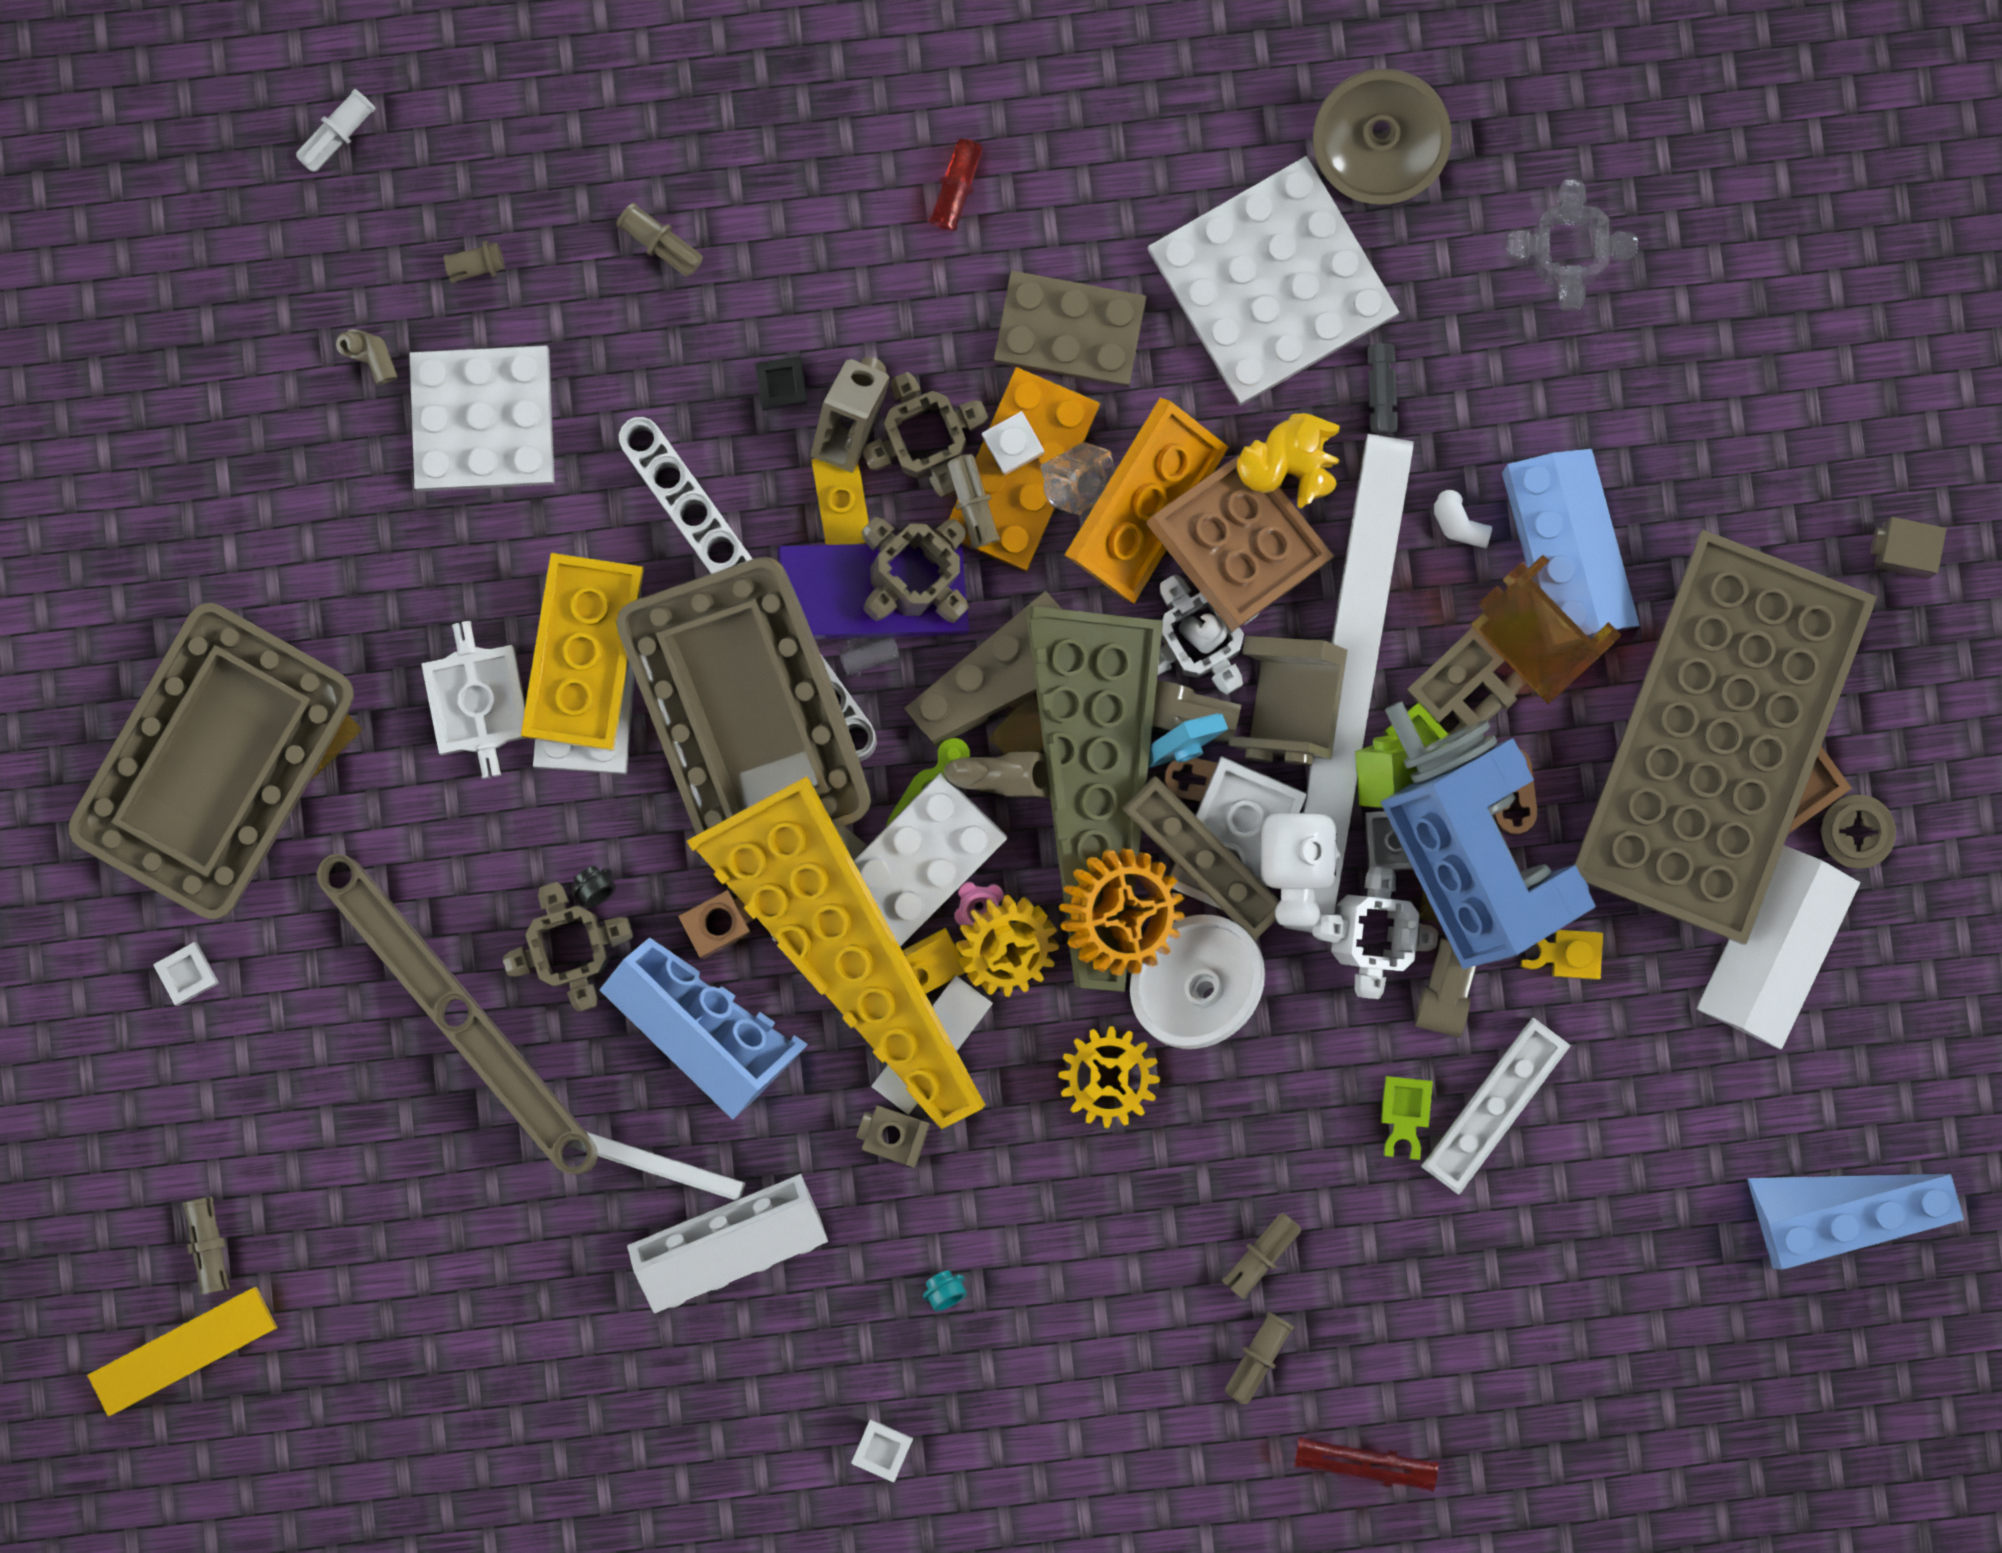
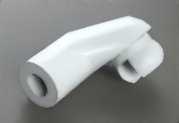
[1434,490,1492,548]
[1179,613,1228,653]

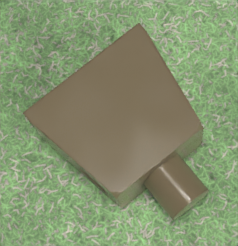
[810,357,890,473]

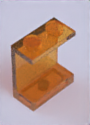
[1470,555,1621,704]

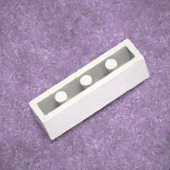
[627,1174,828,1313]

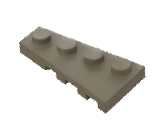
[904,591,1062,747]

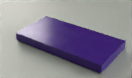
[777,543,969,639]

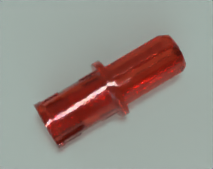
[929,139,983,232]

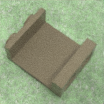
[1228,636,1348,766]

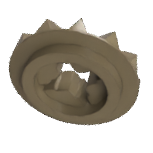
[1820,795,1896,869]

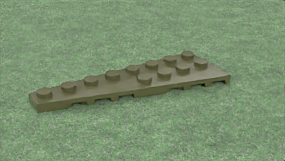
[1027,606,1163,992]

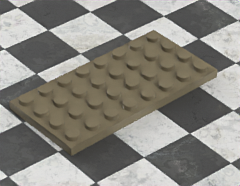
[1573,529,1877,945]

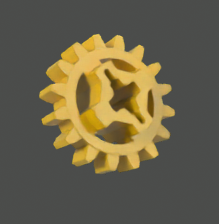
[956,895,1059,997]
[1058,1026,1160,1128]

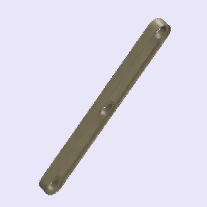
[317,854,598,1175]

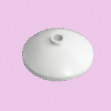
[1130,915,1265,1049]

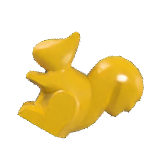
[1237,413,1340,508]

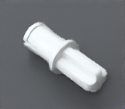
[296,89,376,172]

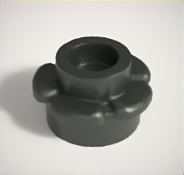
[572,866,616,908]

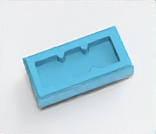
[1148,713,1228,768]

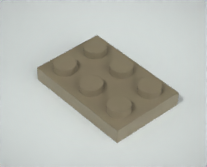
[994,270,1146,388]

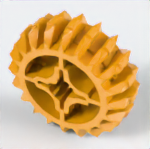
[1059,848,1185,976]

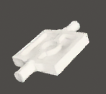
[421,621,526,779]

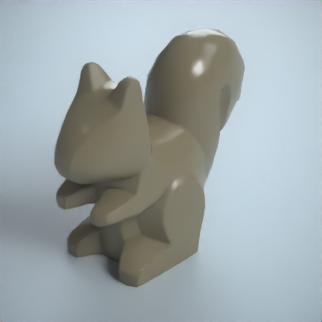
[944,752,1050,799]

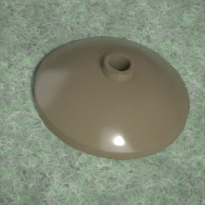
[1313,68,1452,205]

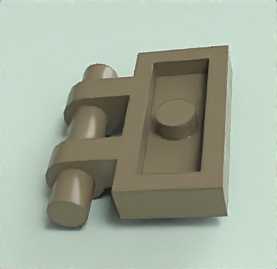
[1406,626,1527,735]

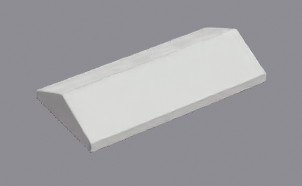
[1696,845,1860,1050]

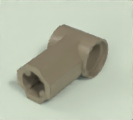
[1152,681,1241,744]
[1414,939,1476,1038]

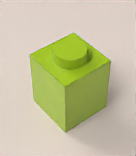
[1355,736,1418,808]

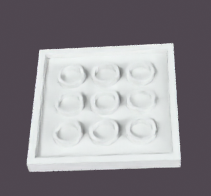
[1148,156,1399,406]

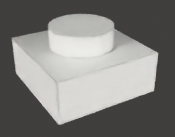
[982,411,1045,476]
[153,942,219,1006]
[851,1419,913,1482]

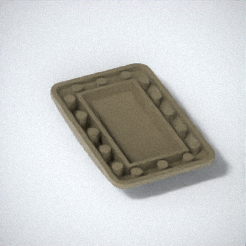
[616,557,871,835]
[69,603,354,920]

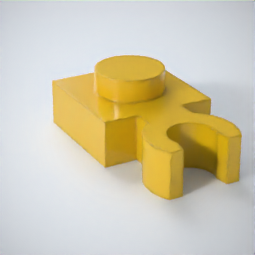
[1520,930,1603,980]

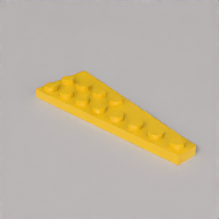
[687,776,985,1129]

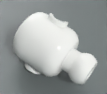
[1261,813,1340,926]

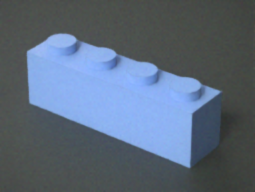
[600,938,808,1120]
[1747,1174,1964,1270]

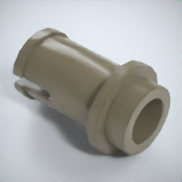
[444,241,505,284]

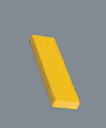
[87,1287,278,1417]

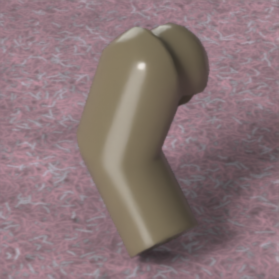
[336,329,398,385]

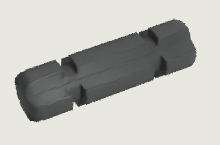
[1367,343,1398,434]

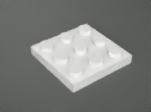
[410,346,555,492]

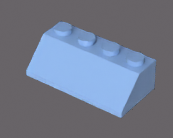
[1502,449,1640,650]

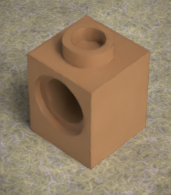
[678,890,755,960]

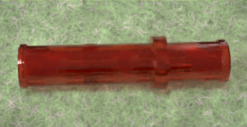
[1294,1437,1439,1492]

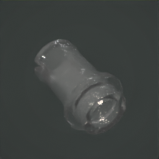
[838,637,900,677]

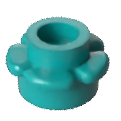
[923,1270,967,1312]

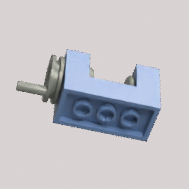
[1380,701,1596,969]

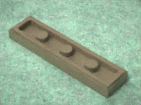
[1122,775,1280,941]

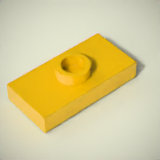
[811,458,869,545]
[902,928,965,994]

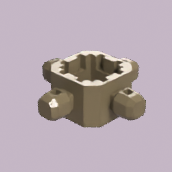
[862,372,988,498]
[861,517,969,623]
[502,882,634,1012]

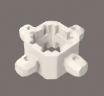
[1157,574,1259,695]
[1312,867,1438,999]

